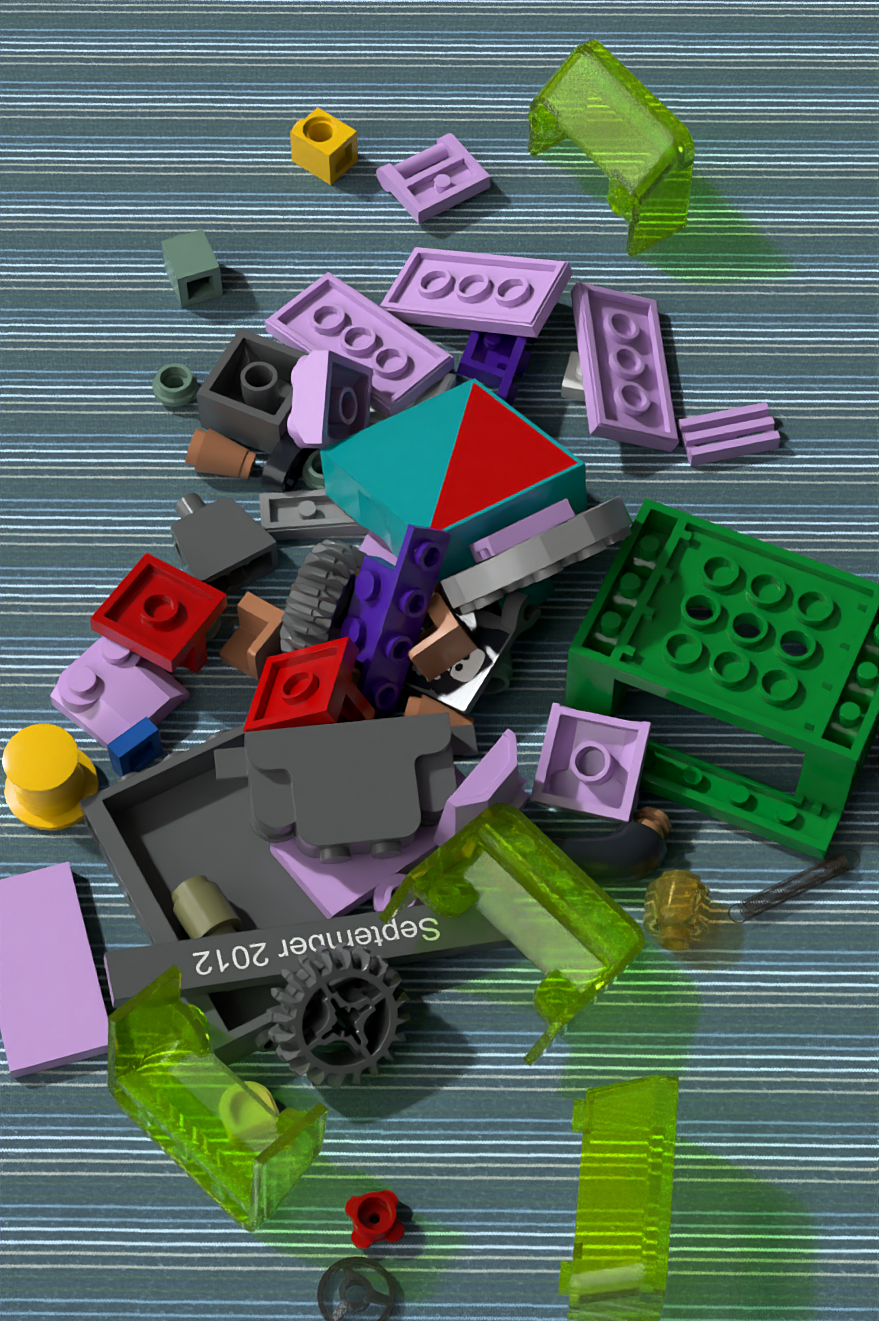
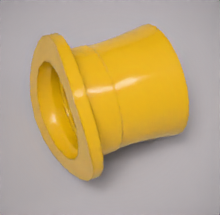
[2,724,99,831]

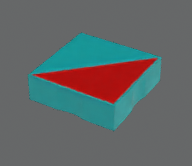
[320,378,587,584]

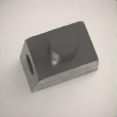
[171,493,279,596]

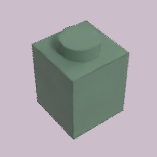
[161,229,223,308]

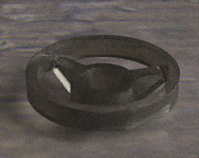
[317,1256,395,1321]

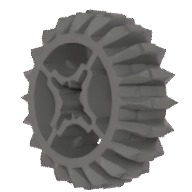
[280,539,367,653]
[266,942,411,1089]

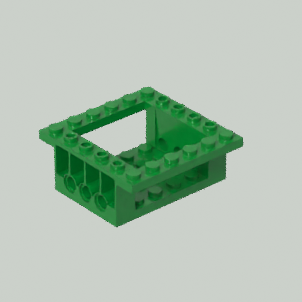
[563,498,879,861]

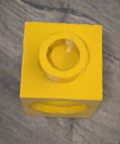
[290,107,358,185]

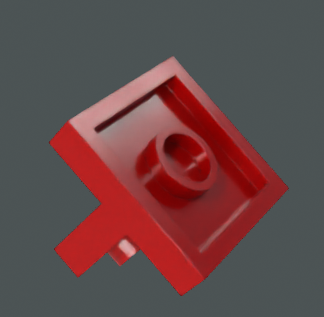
[90,552,228,674]
[243,636,376,733]

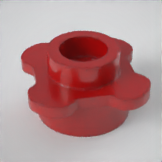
[345,1190,404,1250]

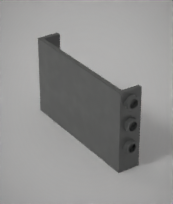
[79,724,366,1071]

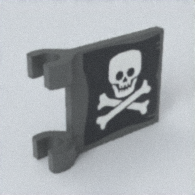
[403,586,541,716]

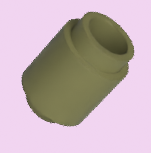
[171,875,243,939]

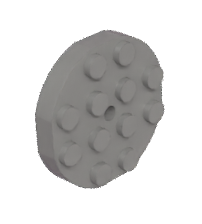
[440,495,633,615]

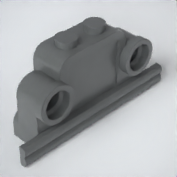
[214,712,478,864]

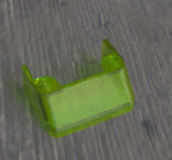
[528,39,695,258]
[379,803,645,1067]
[107,965,328,1232]
[558,1074,679,1321]

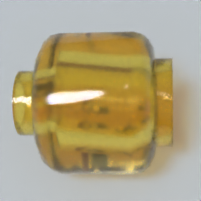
[642,870,712,951]

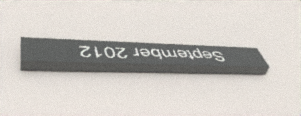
[104,892,525,1008]

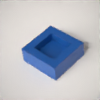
[107,716,164,778]

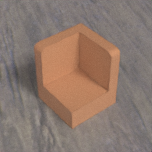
[219,592,285,680]
[407,592,478,682]

